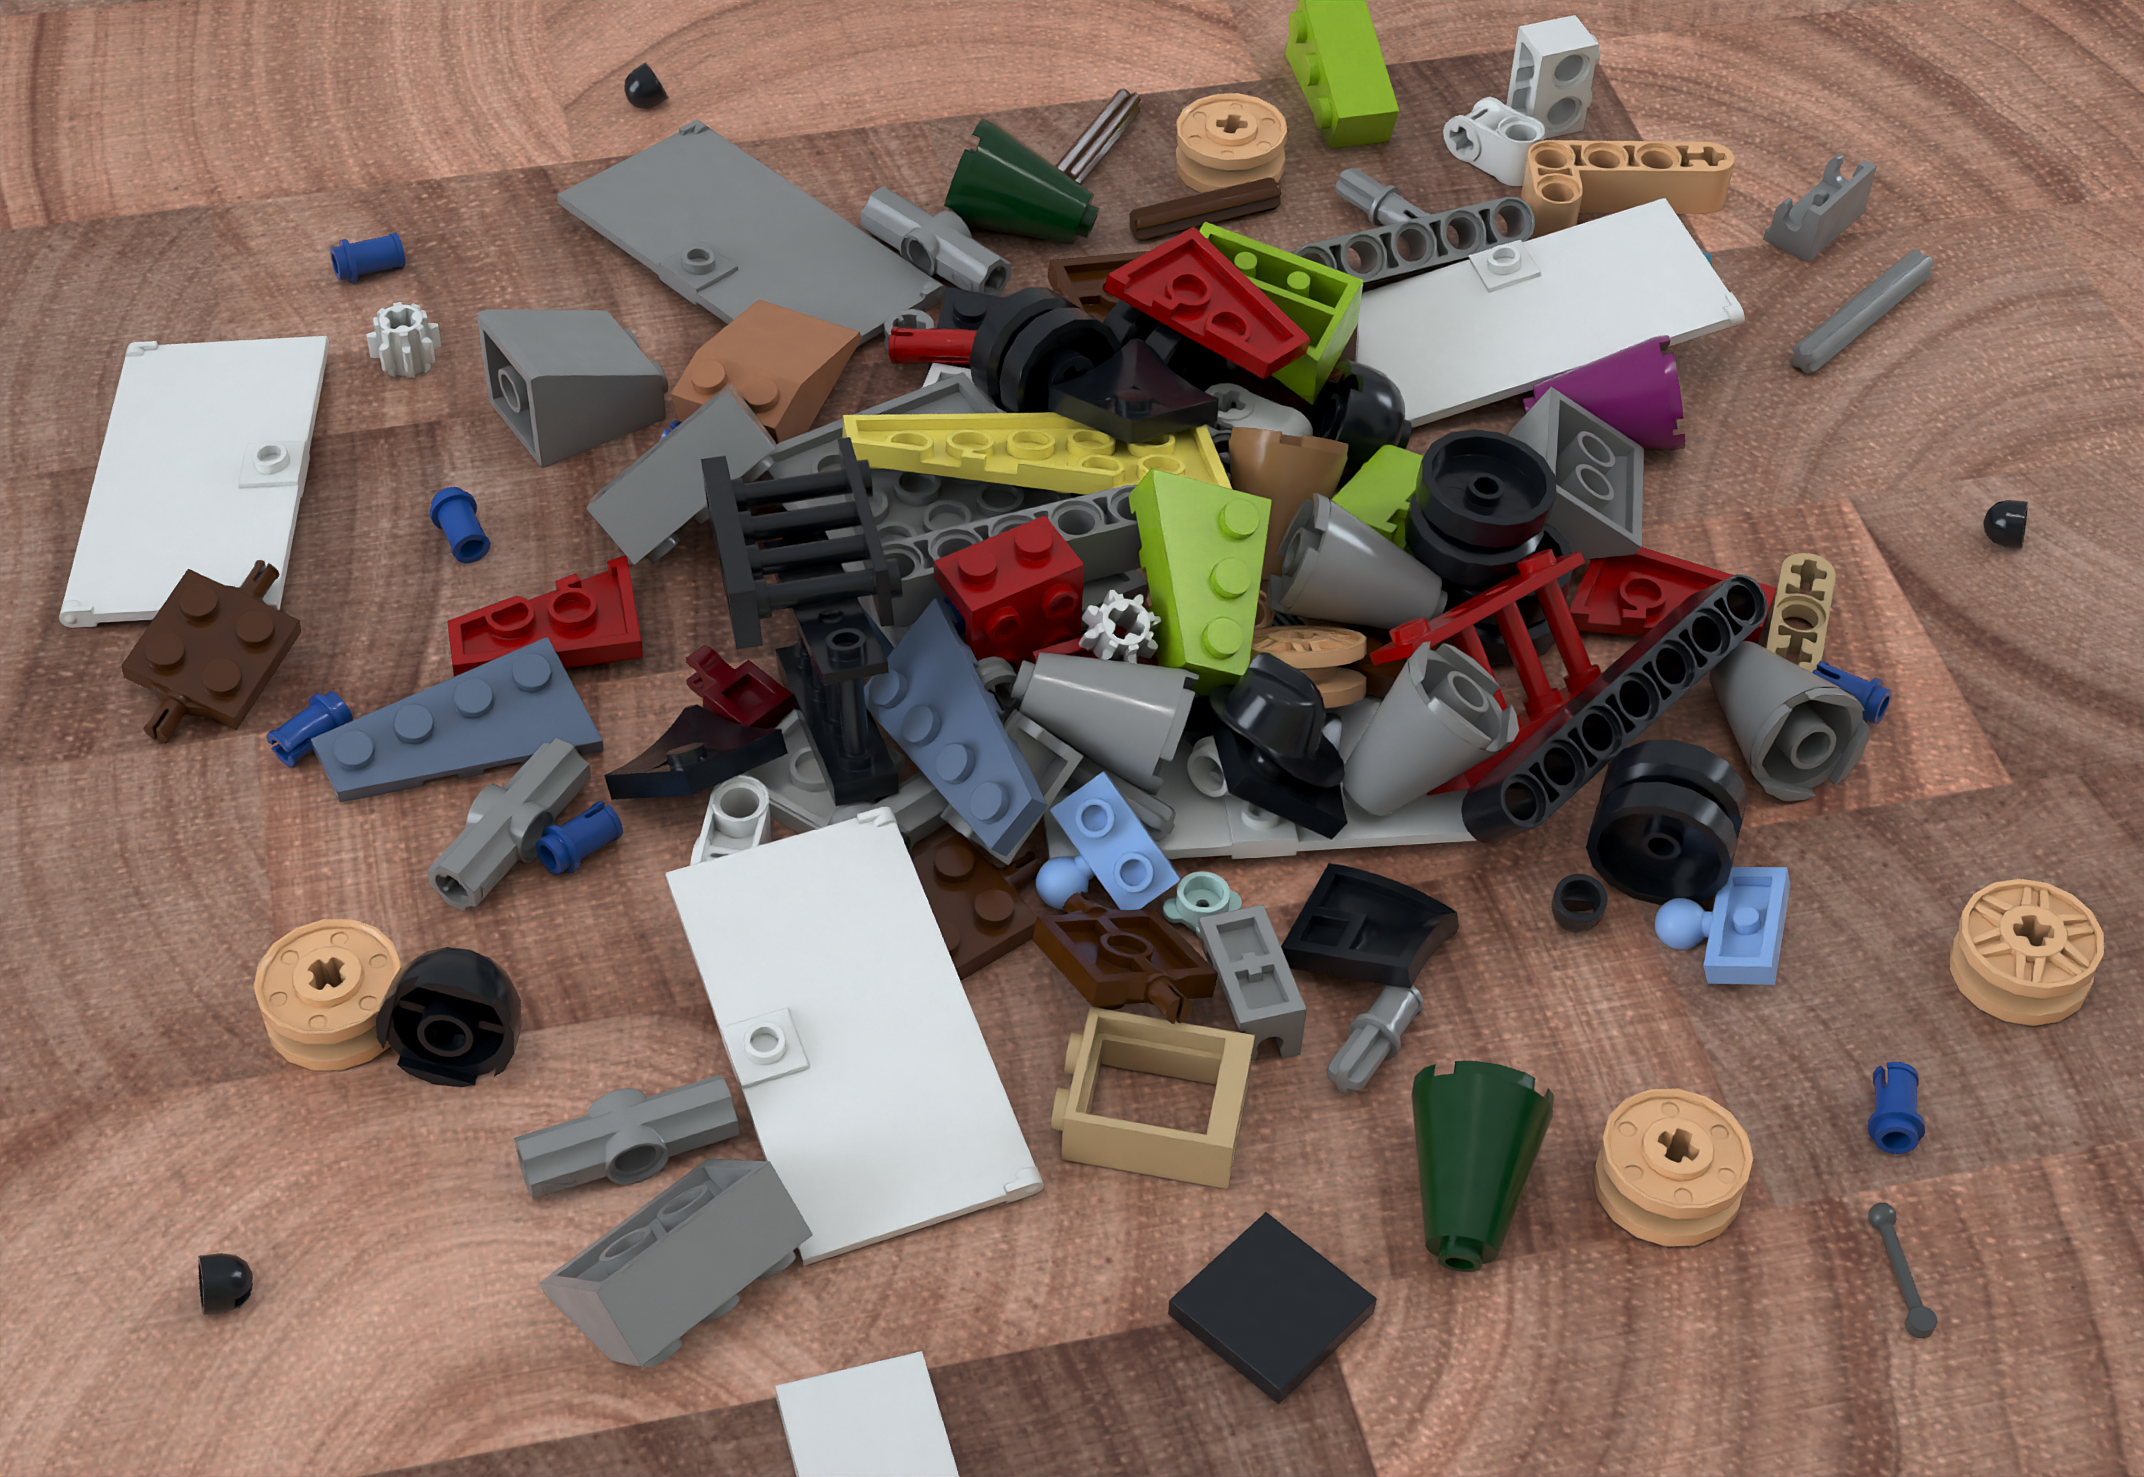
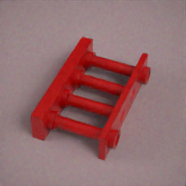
[1369,549,1603,796]

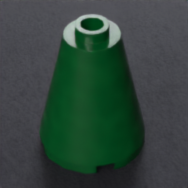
[944,119,1100,245]
[1411,1060,1554,1272]

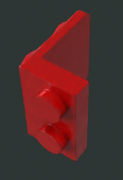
[934,515,1084,686]

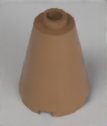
[1228,427,1349,593]

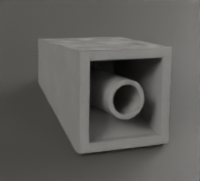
[476,309,668,468]

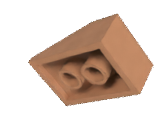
[671,299,861,444]

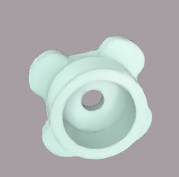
[1163,871,1242,939]

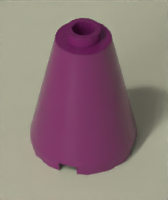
[1523,335,1685,451]

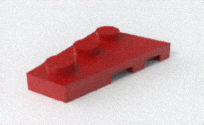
[1104,226,1311,379]
[1569,547,1777,644]
[447,555,643,677]

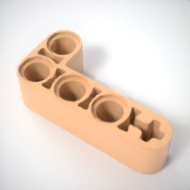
[1521,140,1735,239]

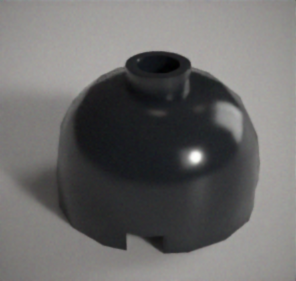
[1311,359,1412,480]
[376,947,521,1087]

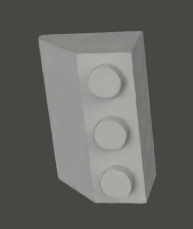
[586,383,776,565]
[1508,387,1644,559]
[539,1158,813,1367]

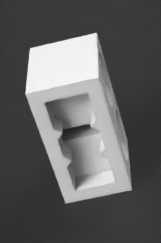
[1506,15,1600,139]

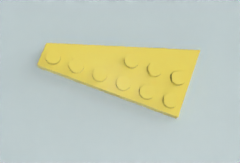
[842,412,1232,495]

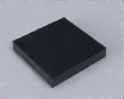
[1168,1212,1377,1404]

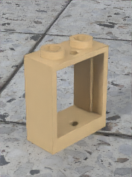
[1051,1007,1255,1189]

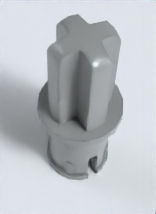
[1335,168,1432,226]
[1327,985,1424,1094]

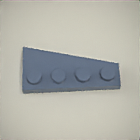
[864,598,1048,857]
[311,637,603,802]

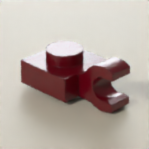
[686,645,793,729]

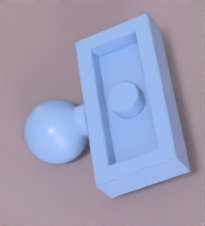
[1036,771,1182,911]
[1654,867,1791,985]

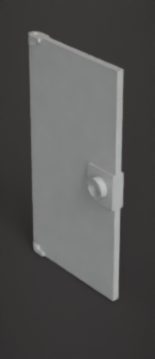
[557,120,946,348]

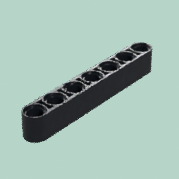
[1461,574,1767,843]

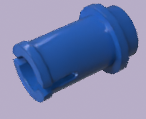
[330,232,406,283]
[429,487,491,563]
[1812,660,1892,724]
[266,691,353,767]
[535,801,623,875]
[1868,1062,1925,1154]

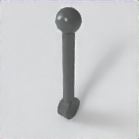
[1868,1202,1937,1339]

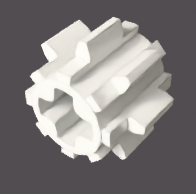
[366,302,441,379]
[1079,590,1161,663]

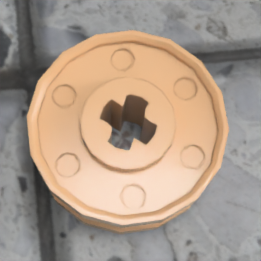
[1175,93,1287,193]
[1249,625,1366,708]
[1950,879,2104,1026]
[253,919,402,1071]
[1593,1089,1753,1246]

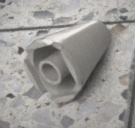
[1266,493,1447,630]
[1342,641,1519,816]
[1709,641,1869,801]
[1010,652,1199,796]

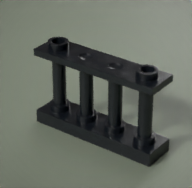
[701,437,903,649]
[763,531,899,806]

